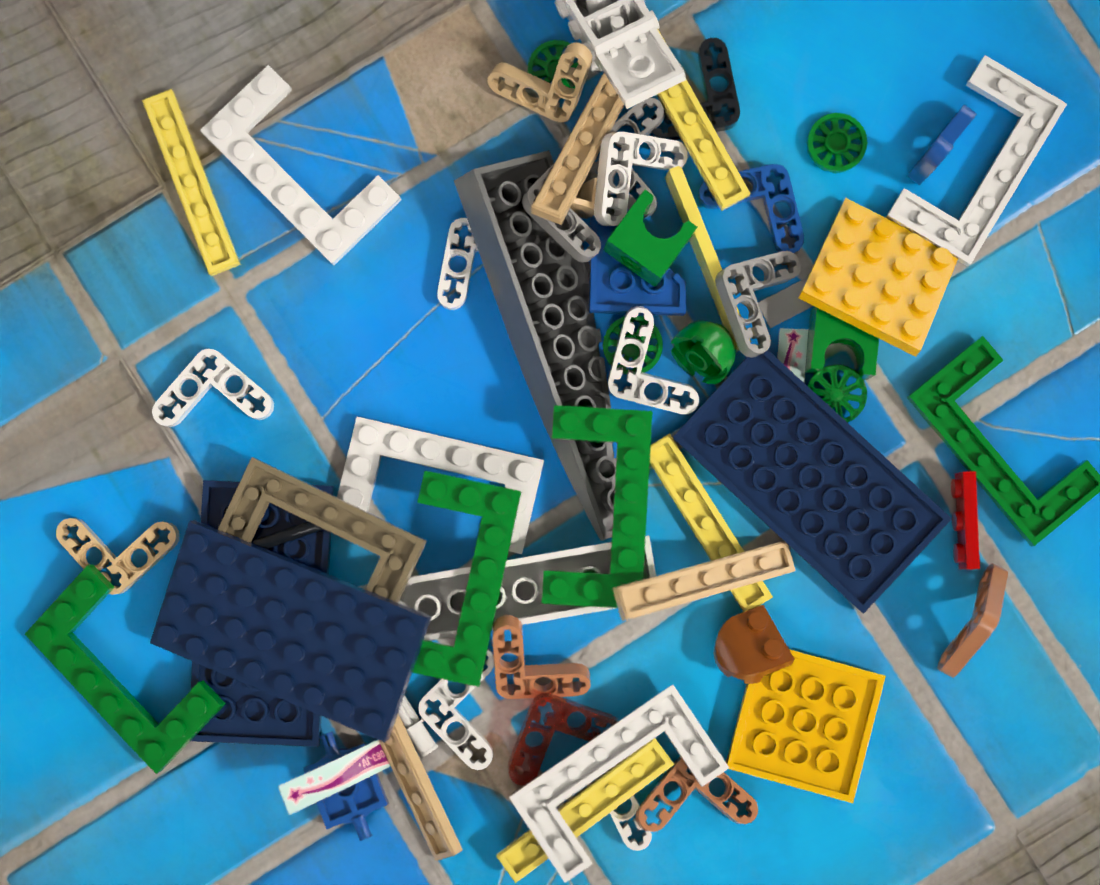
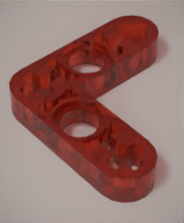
[508,693,618,786]

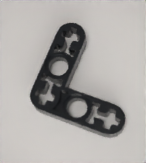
[650,38,740,140]

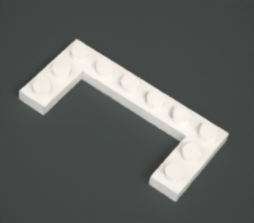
[886,55,1067,267]
[200,65,401,266]
[337,417,544,554]
[509,685,729,883]

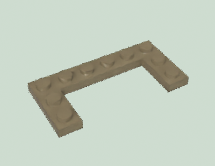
[218,457,427,602]

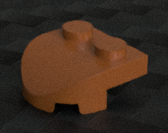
[713,605,794,684]

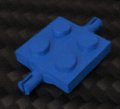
[303,731,389,841]

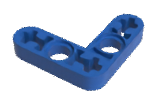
[907,104,977,185]
[698,164,804,254]

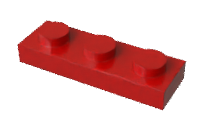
[951,471,980,569]

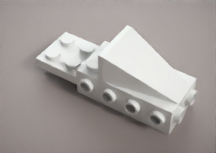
[555,0,686,109]

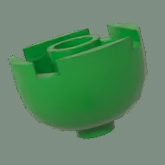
[671,320,736,384]

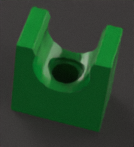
[603,189,698,287]
[805,307,879,380]

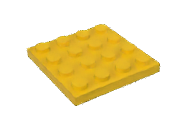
[798,198,958,357]
[726,649,886,803]

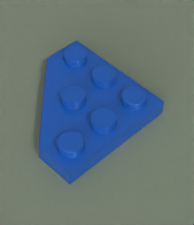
[589,217,686,316]

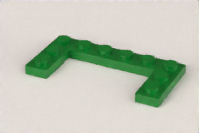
[906,336,1100,546]
[542,405,653,608]
[412,470,522,687]
[25,564,226,774]

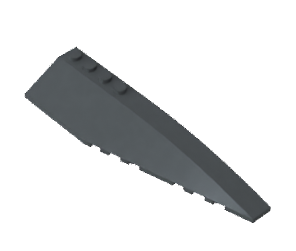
[454,150,616,541]

